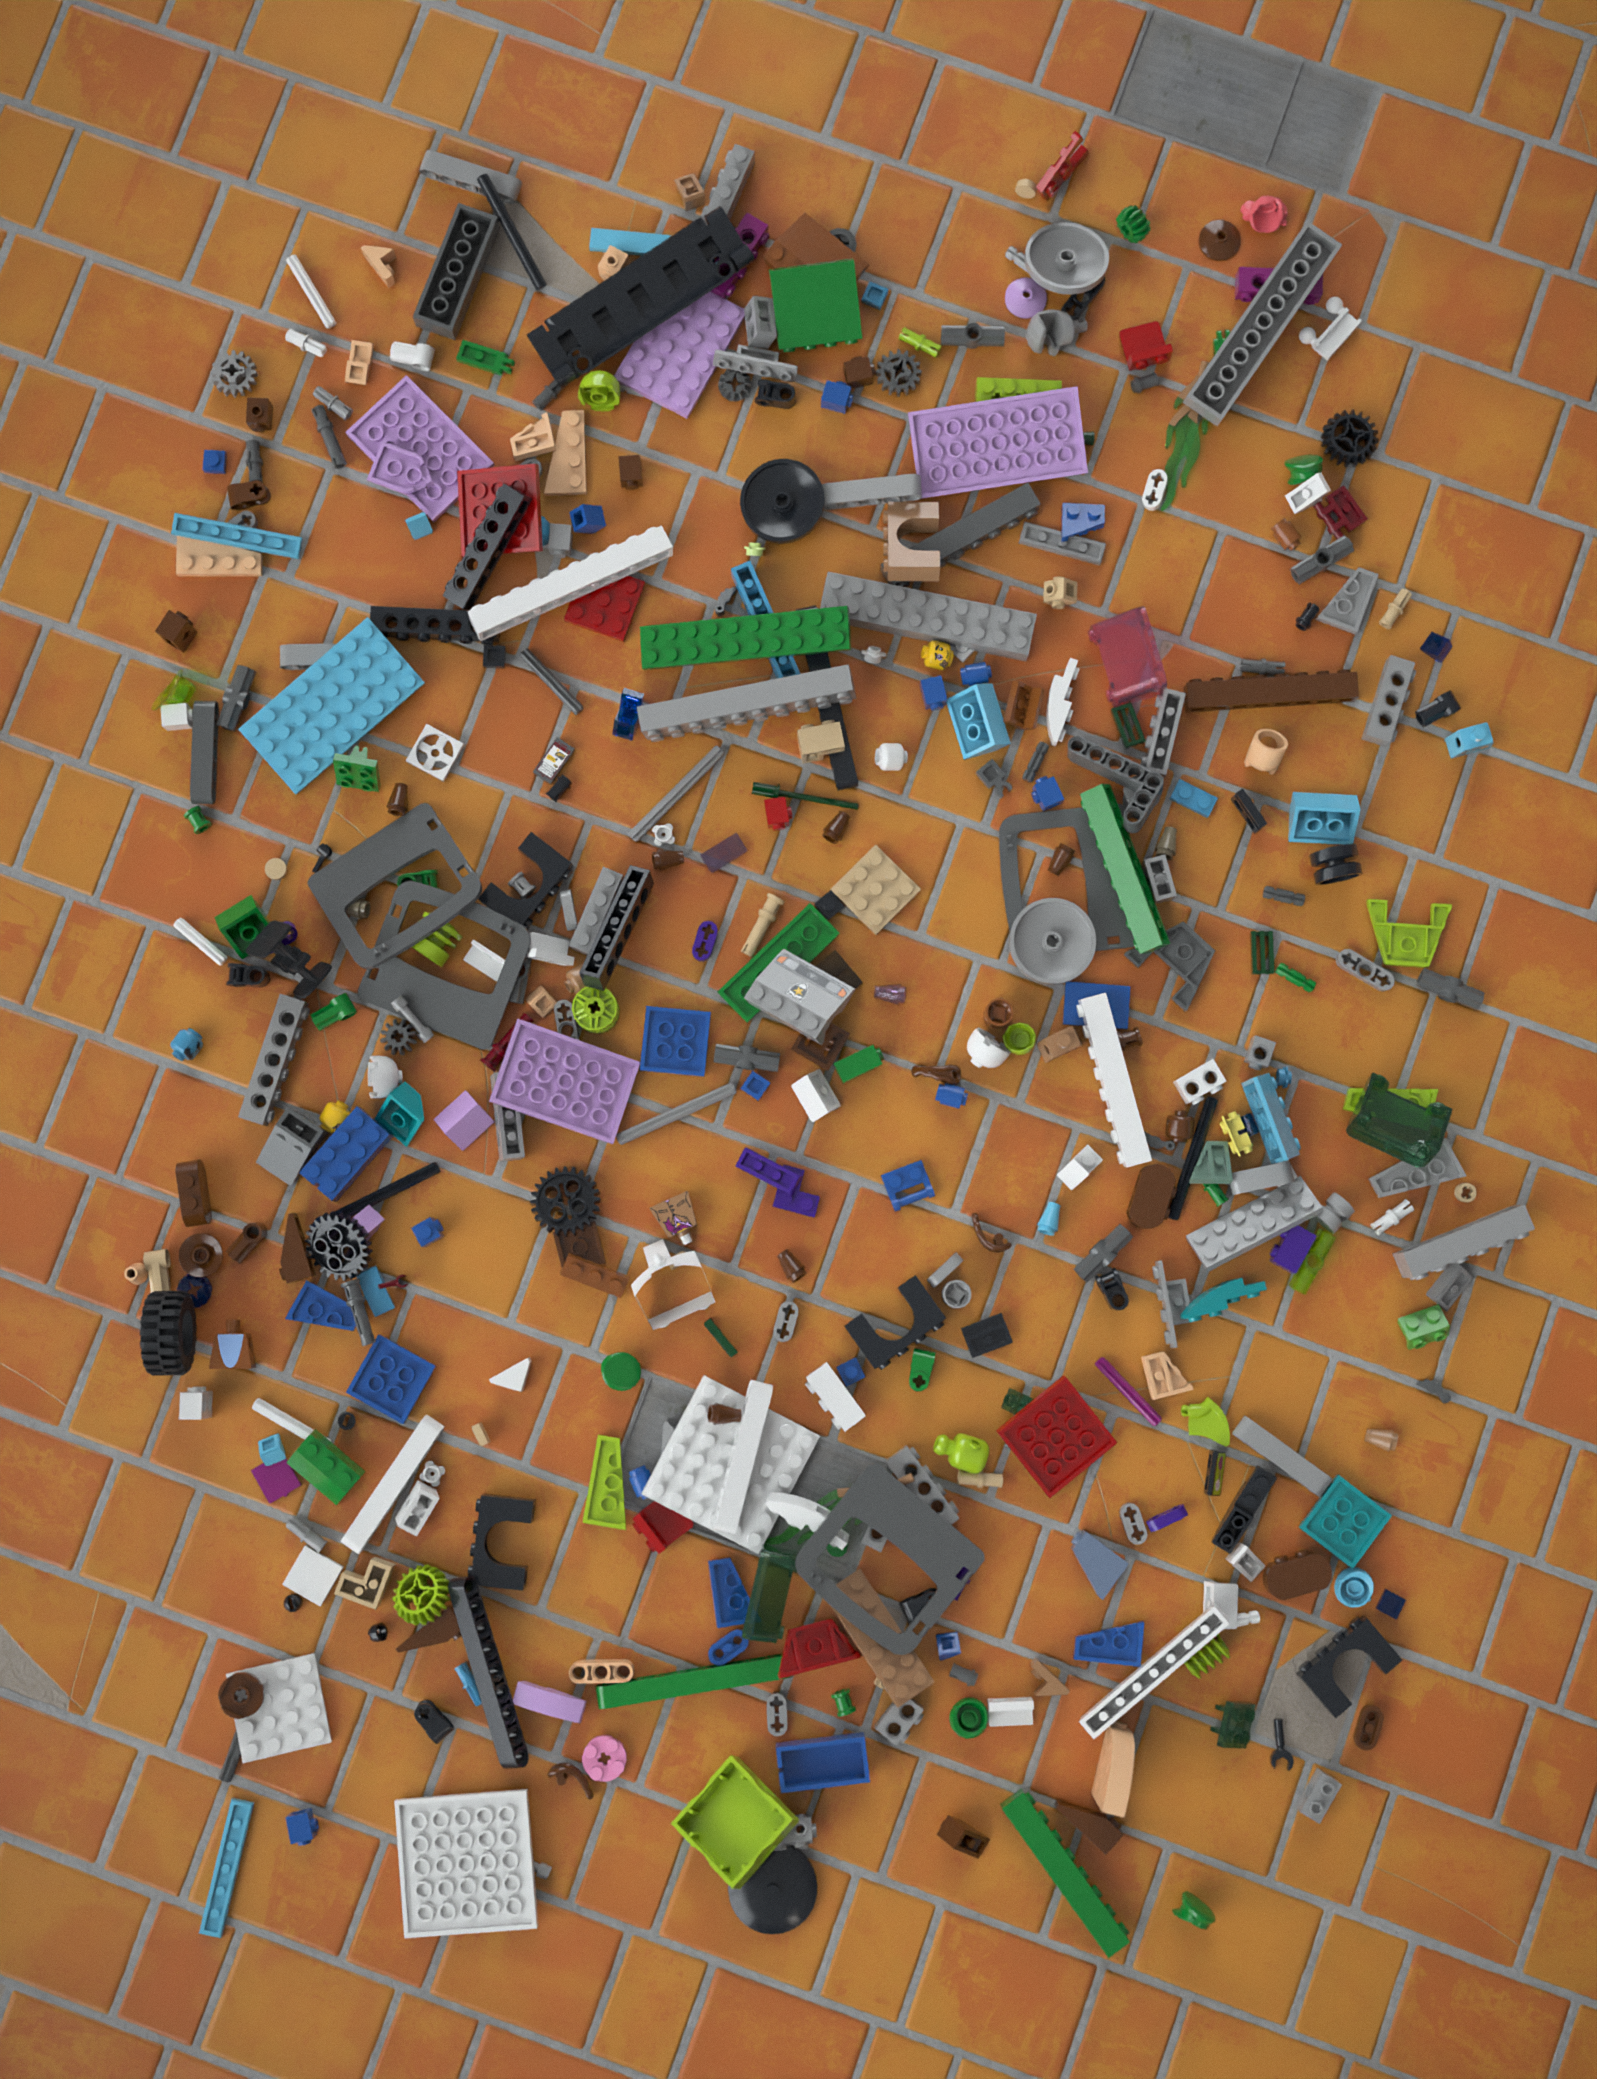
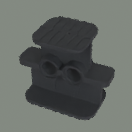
[246,920,332,998]

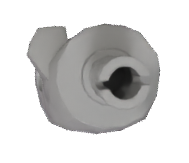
[1026,309,1088,356]

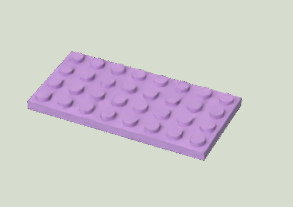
[908,386,1088,498]

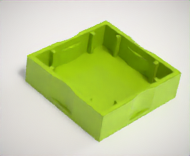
[671,1755,800,1889]

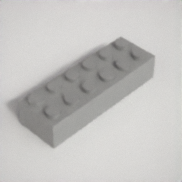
[1393,1204,1535,1280]

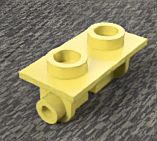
[1219,1111,1253,1157]

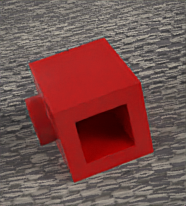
[764,797,793,831]

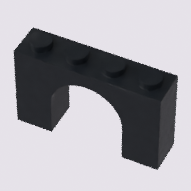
[478,832,574,930]
[844,1275,946,1370]
[467,1494,536,1591]
[1296,1616,1402,1718]

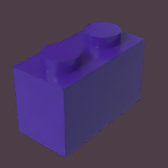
[1269,1225,1317,1274]

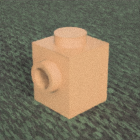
[598,245,630,280]

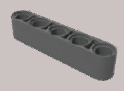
[190,701,219,804]

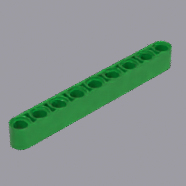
[595,1653,793,1709]

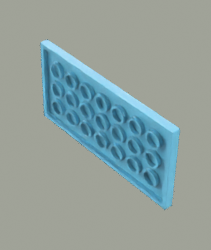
[238,617,425,795]

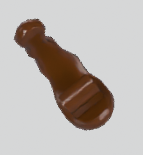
[911,1064,961,1085]
[972,1213,1012,1253]
[547,1762,594,1800]

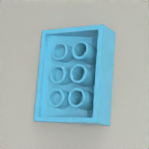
[1241,1073,1301,1164]

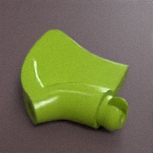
[1181,1397,1230,1446]

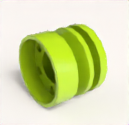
[412,912,463,967]
[572,987,620,1034]

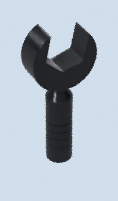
[1270,1718,1294,1771]

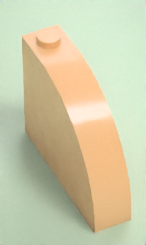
[1091,1721,1135,1817]

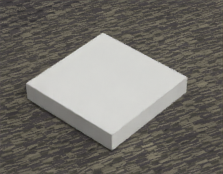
[282,1545,344,1606]

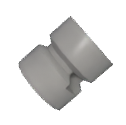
[1314,1192,1355,1234]
[941,1280,971,1308]

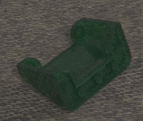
[1346,1072,1453,1167]

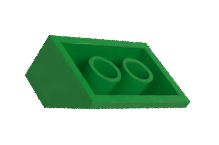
[286,1429,366,1505]

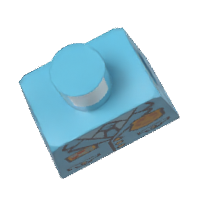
[1445,722,1494,759]

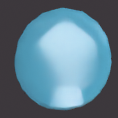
[1334,1567,1374,1608]

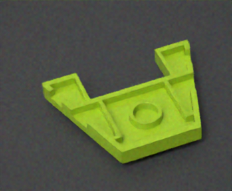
[1366,899,1452,968]

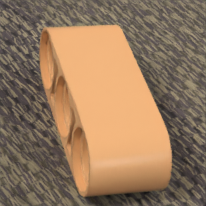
[569,1659,635,1684]

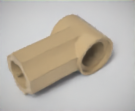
[143,1249,171,1293]

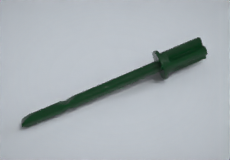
[752,782,859,810]

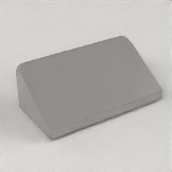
[1426,1263,1473,1311]

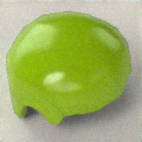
[1002,1022,1037,1055]

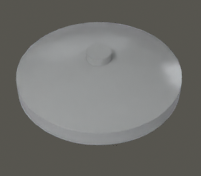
[1024,222,1109,294]
[1009,898,1096,985]

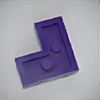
[773,1165,820,1218]

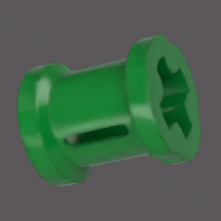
[184,806,212,834]
[831,1688,856,1717]

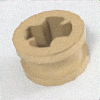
[1454,1183,1477,1203]

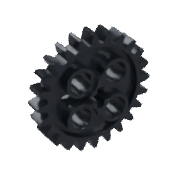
[530,1166,601,1237]
[305,1211,373,1281]

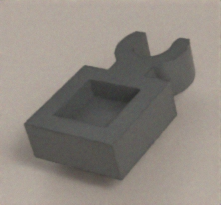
[975,759,1012,799]

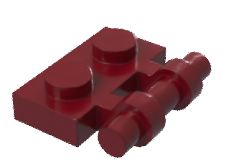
[1313,485,1368,540]

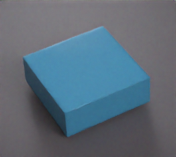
[861,281,889,310]

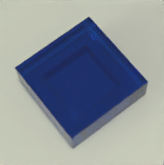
[1375,1589,1406,1620]

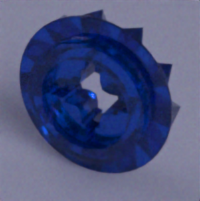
[176,1274,212,1308]

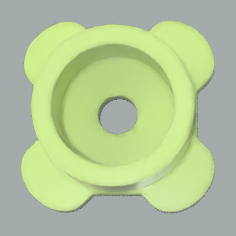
[744,543,766,556]

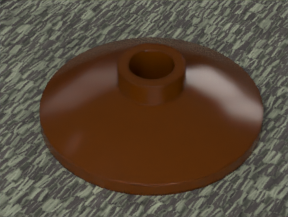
[1199,220,1241,261]
[179,1234,223,1277]

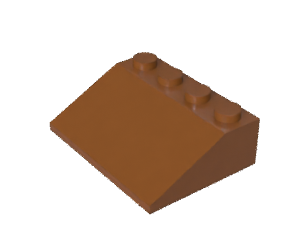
[763,213,869,282]

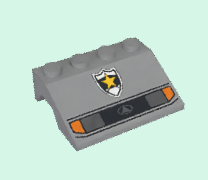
[744,949,856,1045]

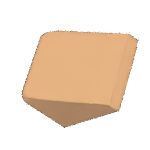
[525,985,557,1018]

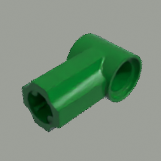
[310,993,357,1031]

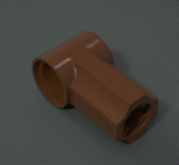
[226,1222,267,1264]

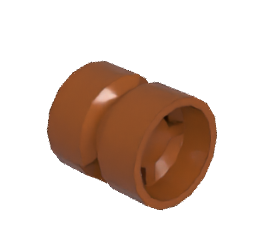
[983,998,1014,1029]

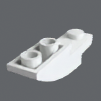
[1046,658,1080,747]
[766,1492,849,1550]

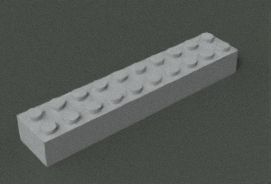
[1183,221,1342,426]
[820,572,1037,661]
[637,664,857,742]

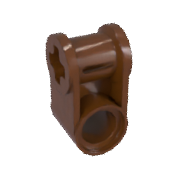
[227,480,271,510]

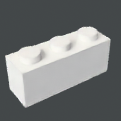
[805,1362,866,1431]

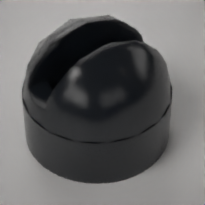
[338,1411,356,1430]
[284,1594,302,1612]
[368,1623,388,1642]

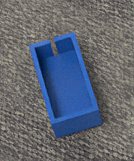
[299,1106,393,1202]
[776,1732,870,1793]

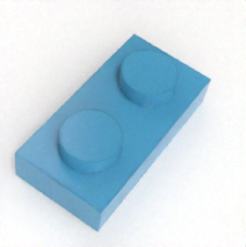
[1169,779,1218,818]

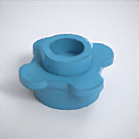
[1276,1066,1292,1089]

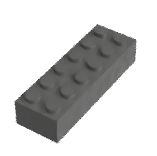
[413,203,501,341]

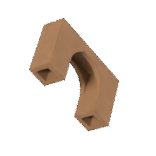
[883,502,940,582]

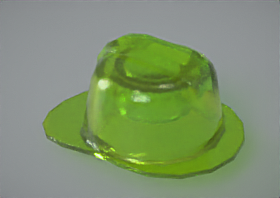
[151,669,196,711]

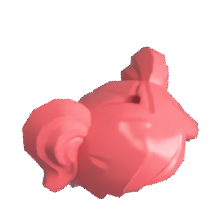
[1240,196,1288,233]

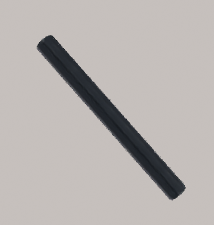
[477,173,547,291]
[1168,1096,1218,1221]
[335,1162,441,1218]

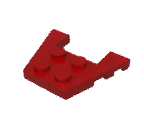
[1036,131,1089,201]

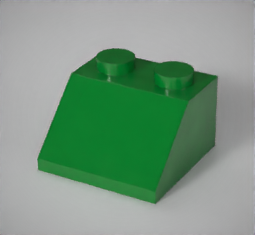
[214,895,270,959]

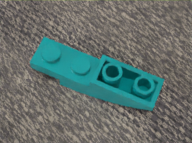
[1180,1278,1267,1322]

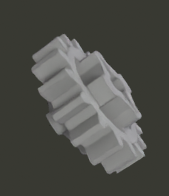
[210,350,258,398]

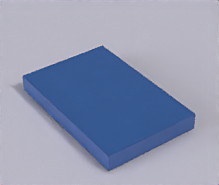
[1062,982,1130,1030]

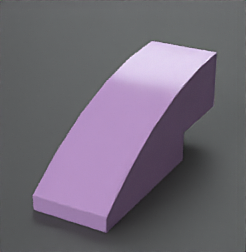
[513,1681,587,1723]

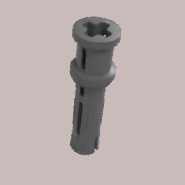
[340,1278,376,1346]

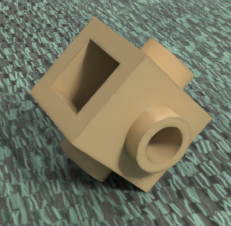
[1043,576,1078,609]

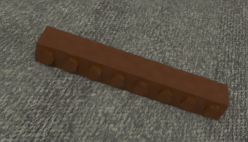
[1183,669,1359,713]

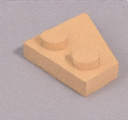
[510,412,556,461]
[1141,1352,1193,1400]

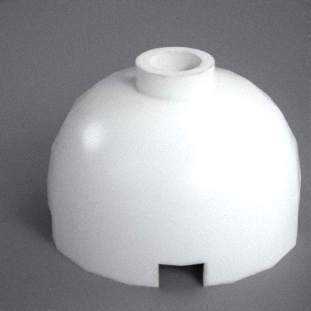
[967,1027,1011,1068]
[368,1056,403,1099]

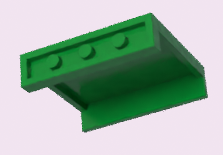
[769,258,862,352]

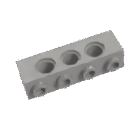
[1361,655,1416,747]
[490,1072,525,1162]
[885,1445,960,1525]

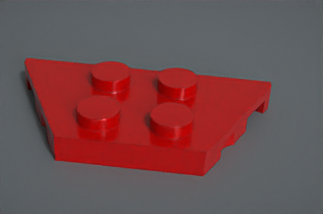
[778,1619,861,1679]

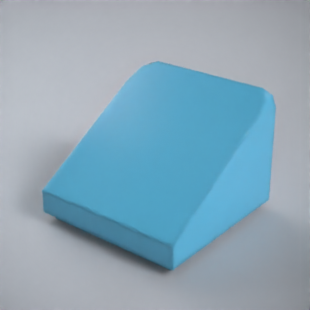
[405,512,433,540]
[258,1433,286,1466]

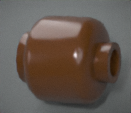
[1165,1110,1195,1142]

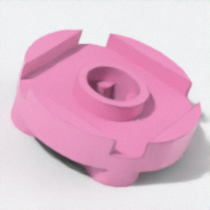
[582,1735,627,1782]

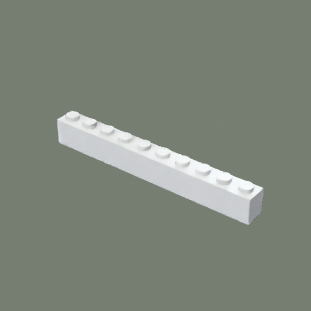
[468,525,673,641]

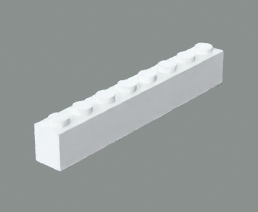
[1076,993,1152,1168]
[1079,1603,1230,1739]

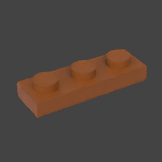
[560,1253,629,1298]

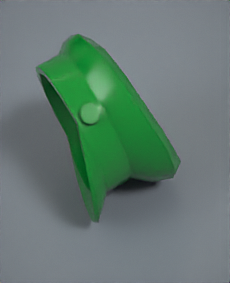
[1284,454,1323,485]
[601,1352,641,1391]
[949,1697,989,1739]
[1172,1891,1216,1930]

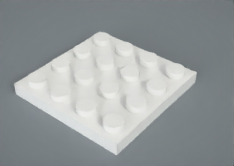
[226,1653,332,1763]

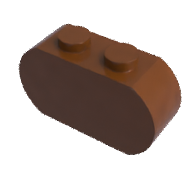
[175,1159,212,1227]
[1126,1164,1177,1229]
[1263,1549,1332,1600]

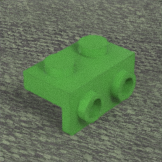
[1397,1304,1450,1350]

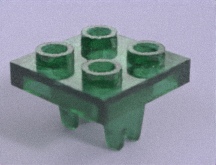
[1210,1701,1256,1748]

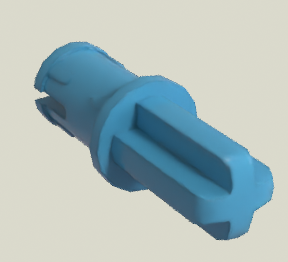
[454,1662,482,1706]

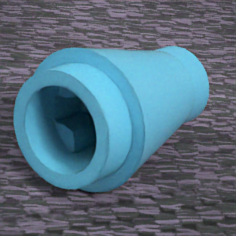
[1037,1202,1061,1236]

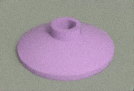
[1005,278,1047,319]

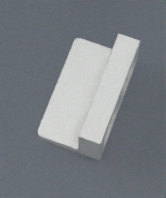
[526,932,575,966]
[463,940,505,982]
[791,1069,841,1122]
[1203,1581,1238,1629]
[987,1697,1034,1727]

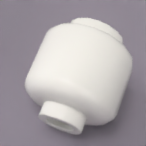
[875,743,908,771]

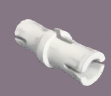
[1370,1199,1414,1236]

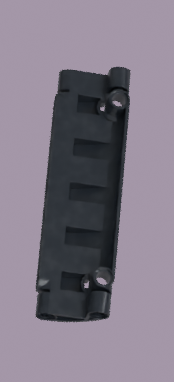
[526,206,755,389]

